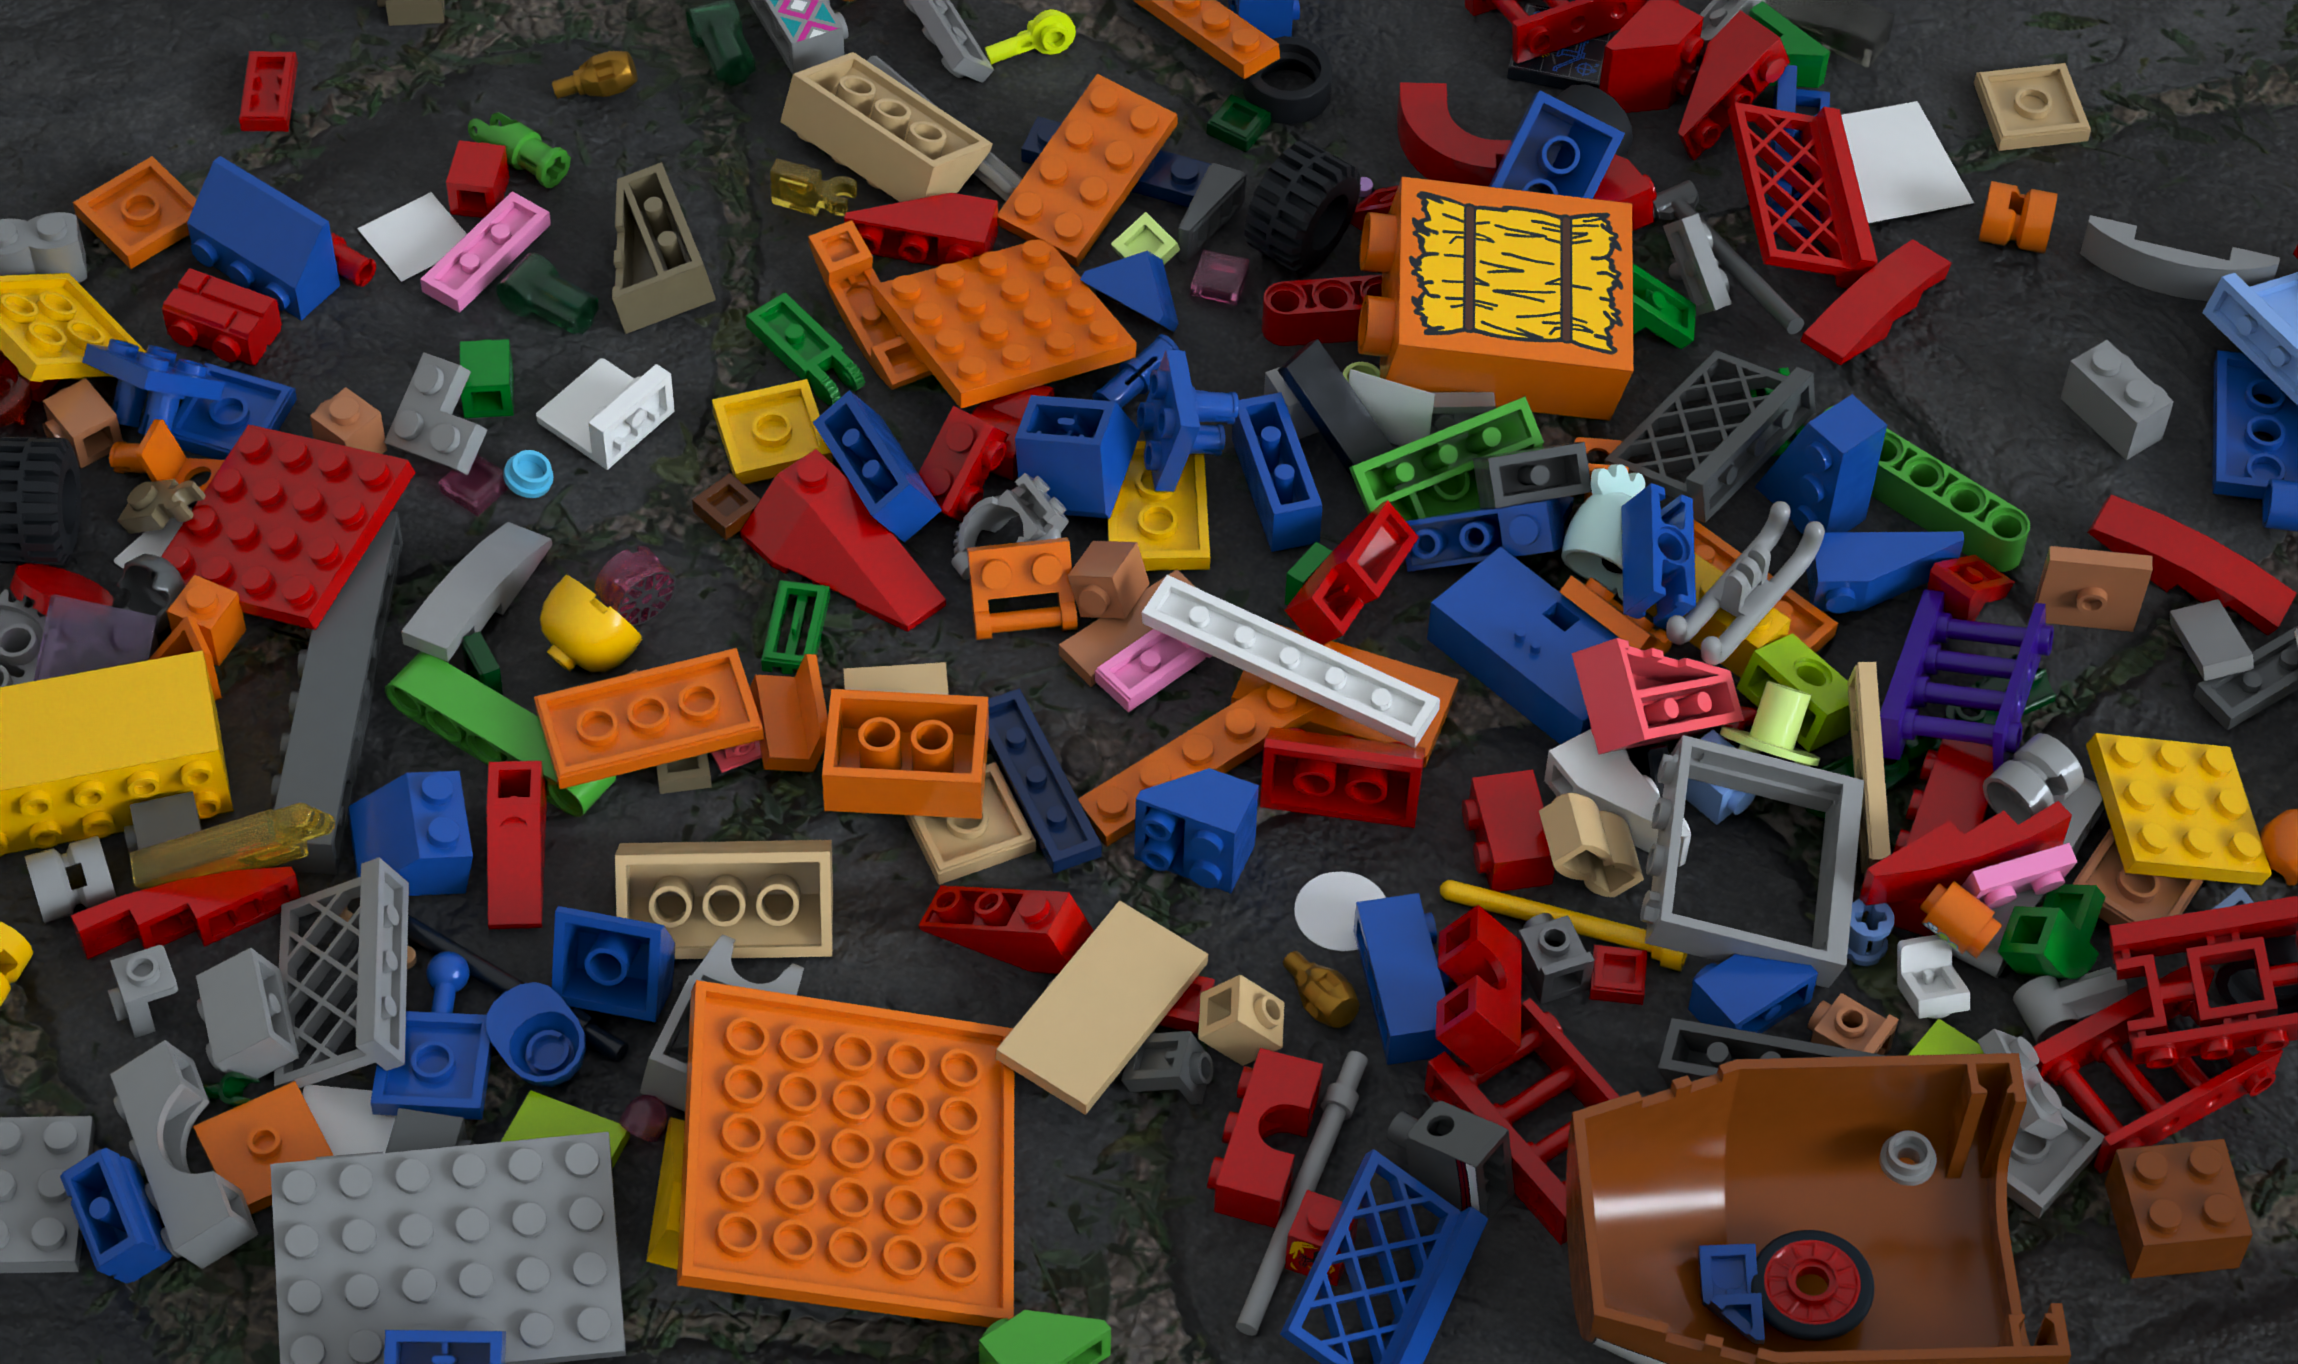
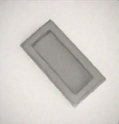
[2170,599,2254,681]

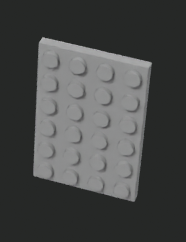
[270,1132,626,1364]

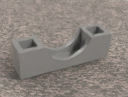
[110,1040,258,1269]

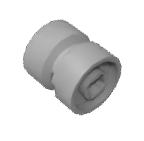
[1983,733,2084,824]
[24,835,117,923]

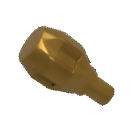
[552,51,638,99]
[1283,951,1360,1028]

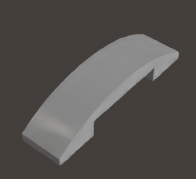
[2080,215,2280,301]

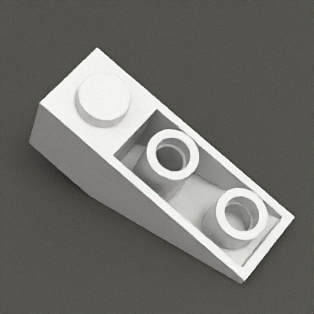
[1544,729,1691,867]

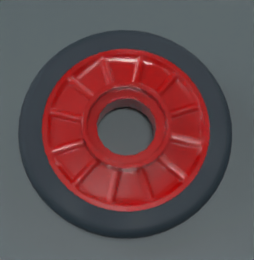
[1751,1230,1874,1341]

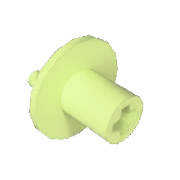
[1720,681,1821,767]

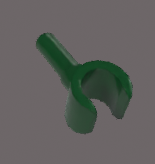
[203,1071,260,1107]

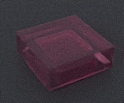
[1190,249,1250,305]
[439,454,509,516]

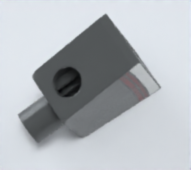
[1387,1101,1515,1227]

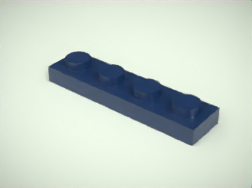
[1021,116,1212,207]
[988,688,1102,874]

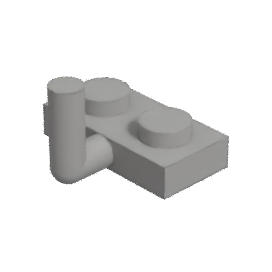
[1663,213,1732,316]

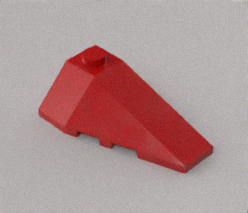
[740,449,946,632]

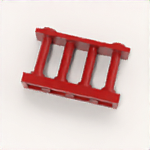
[1465,0,1679,64]
[2033,965,2283,1174]
[1424,998,1620,1245]

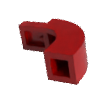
[1397,82,1511,187]

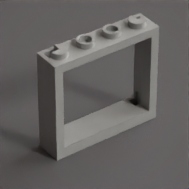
[1640,735,1864,988]

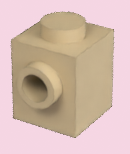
[1198,975,1284,1066]

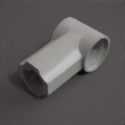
[2013,967,2129,1044]

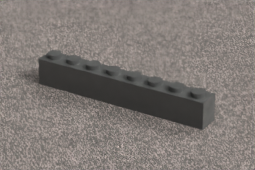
[262,511,403,875]

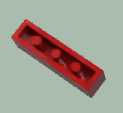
[1887,739,1993,936]

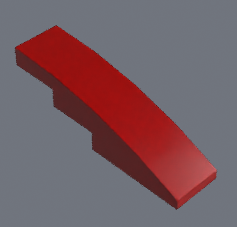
[1800,239,1952,365]
[2087,495,2297,636]
[1859,801,2072,906]
[71,867,301,960]

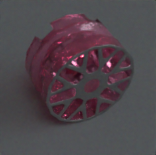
[595,546,676,626]

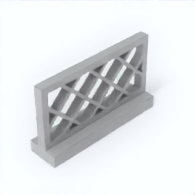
[274,857,409,1089]

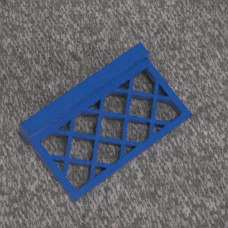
[1280,1149,1489,1364]

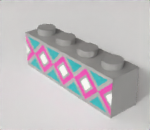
[748,0,849,74]

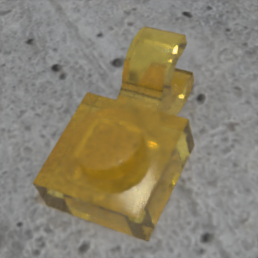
[770,158,857,216]

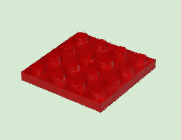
[161,424,416,630]

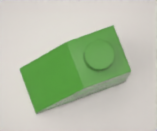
[979,1310,1111,1364]

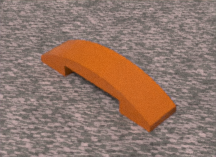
[808,220,933,390]

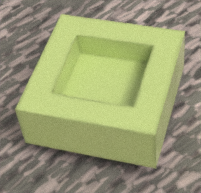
[1111,212,1180,265]

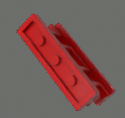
[2109,896,2298,1069]

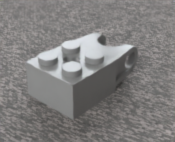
[640,935,804,1112]

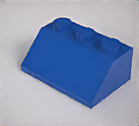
[1488,90,1625,199]
[187,156,340,321]

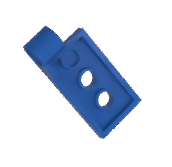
[2212,350,2298,532]

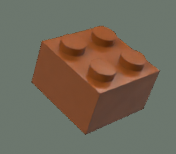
[2105,1139,2253,1279]

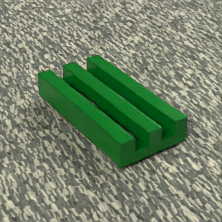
[761,580,830,675]

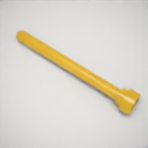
[1440,880,1687,971]

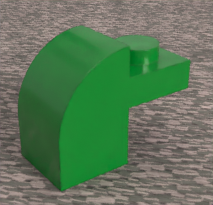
[1997,884,2106,979]

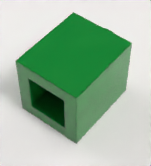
[460,339,514,418]

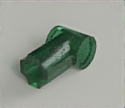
[685,0,756,86]
[496,253,599,334]

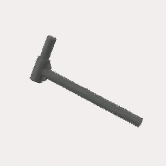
[1653,180,1804,334]

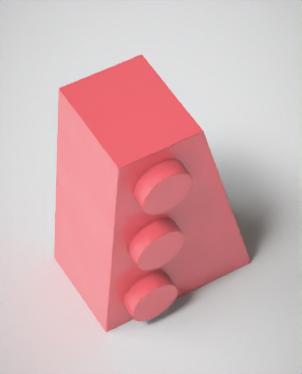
[1572,638,1744,754]

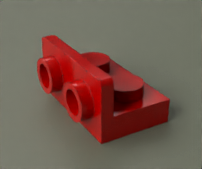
[918,405,1009,522]

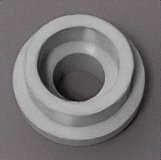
[1879,1131,1937,1186]

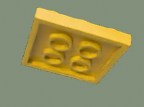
[0,273,146,382]
[2086,733,2272,886]

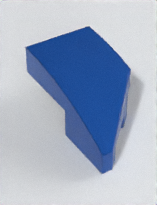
[1697,1244,1765,1344]

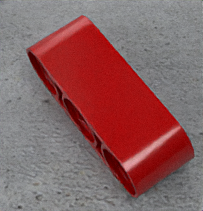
[1262,275,1382,346]

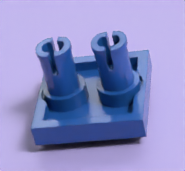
[82,339,225,435]
[1137,350,1239,492]

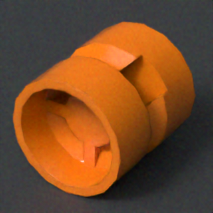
[1978,181,2058,254]

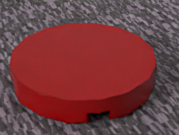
[9,563,114,625]

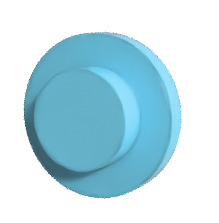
[503,450,554,498]

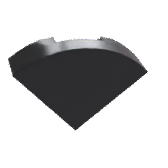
[1634,743,1668,798]

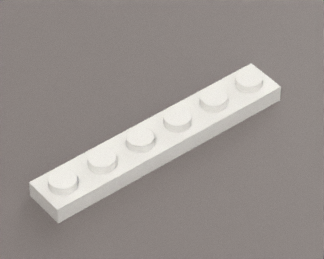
[1142,575,1440,748]

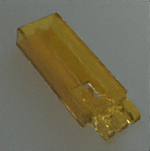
[130,803,335,889]

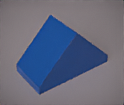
[1080,251,1179,332]

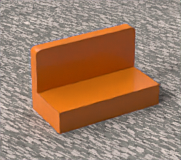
[750,654,828,772]

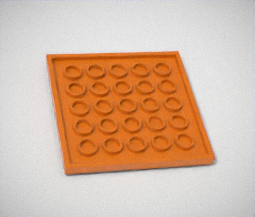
[677,980,1014,1328]

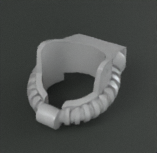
[951,473,1069,580]

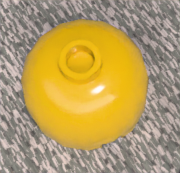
[540,575,643,672]

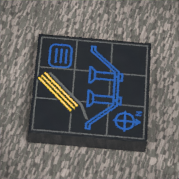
[1507,3,1615,90]

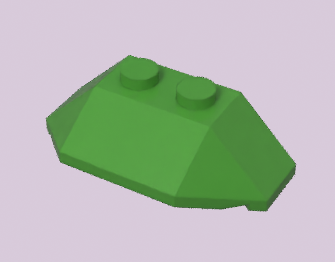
[1349,396,1544,521]

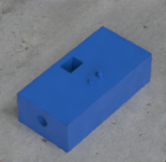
[1427,546,1618,745]

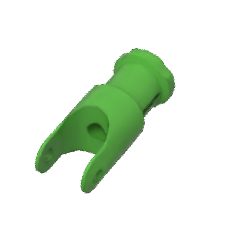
[468,112,571,188]

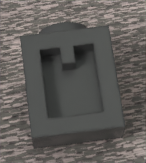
[1121,1031,1213,1105]

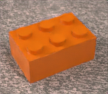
[822,689,989,819]

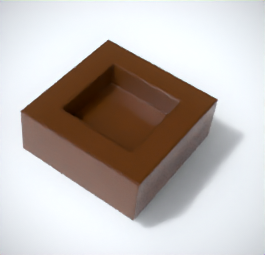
[692,473,761,540]

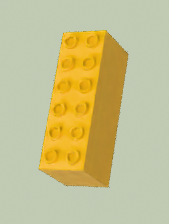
[0,650,234,857]

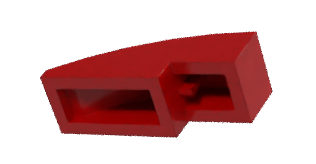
[1284,500,1419,645]

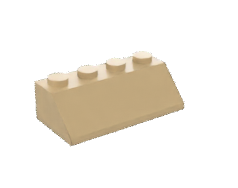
[780,52,993,202]
[615,840,833,959]

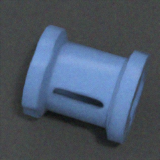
[1847,899,1895,966]

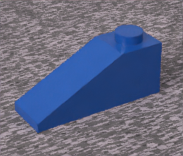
[1806,531,1964,614]

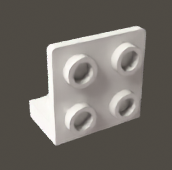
[536,358,675,470]

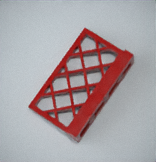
[1727,102,1878,289]

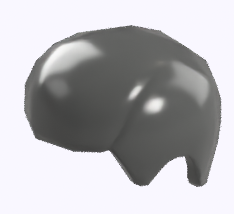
[117,554,186,635]

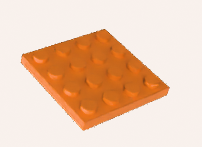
[874,239,1137,408]

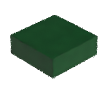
[1206,94,1271,152]
[462,631,503,695]

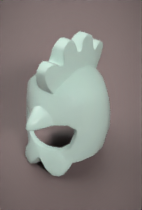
[1561,464,1645,601]

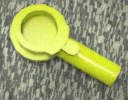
[984,9,1076,64]

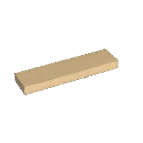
[1847,662,1891,877]

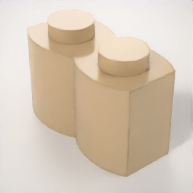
[1539,793,1644,897]

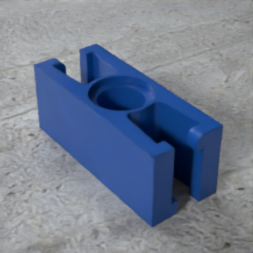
[1621,483,1696,629]

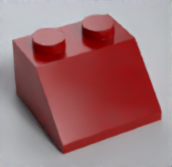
[1599,0,1704,113]

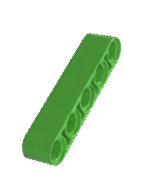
[1823,406,2030,572]
[385,651,616,817]

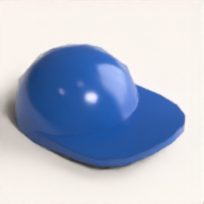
[485,982,586,1087]

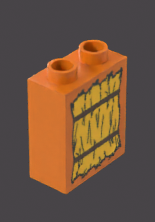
[1358,177,1634,421]

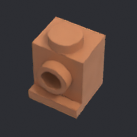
[1807,993,1899,1055]

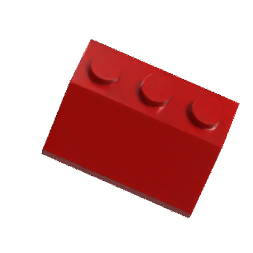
[1260,727,1425,828]

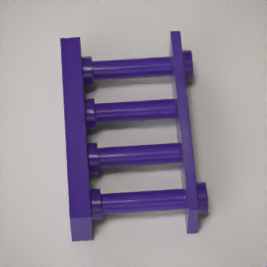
[1880,589,2054,772]

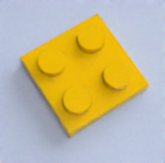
[712,379,833,484]

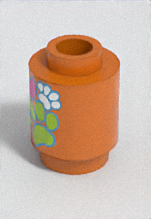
[1920,881,2003,959]

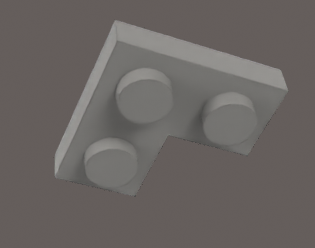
[384,352,487,475]

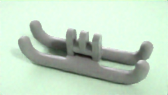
[1666,501,1825,666]

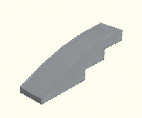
[401,522,552,662]

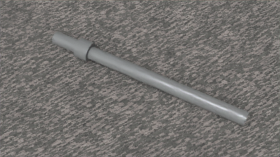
[1236,1051,1368,1336]

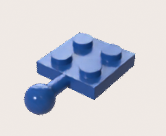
[370,951,493,1120]

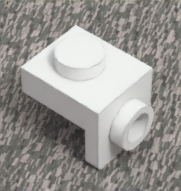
[1897,935,1970,1019]

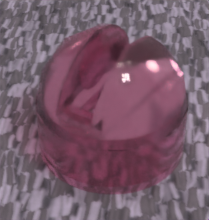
[619,1094,667,1142]

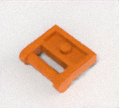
[967,537,1078,640]
[1559,576,1673,656]

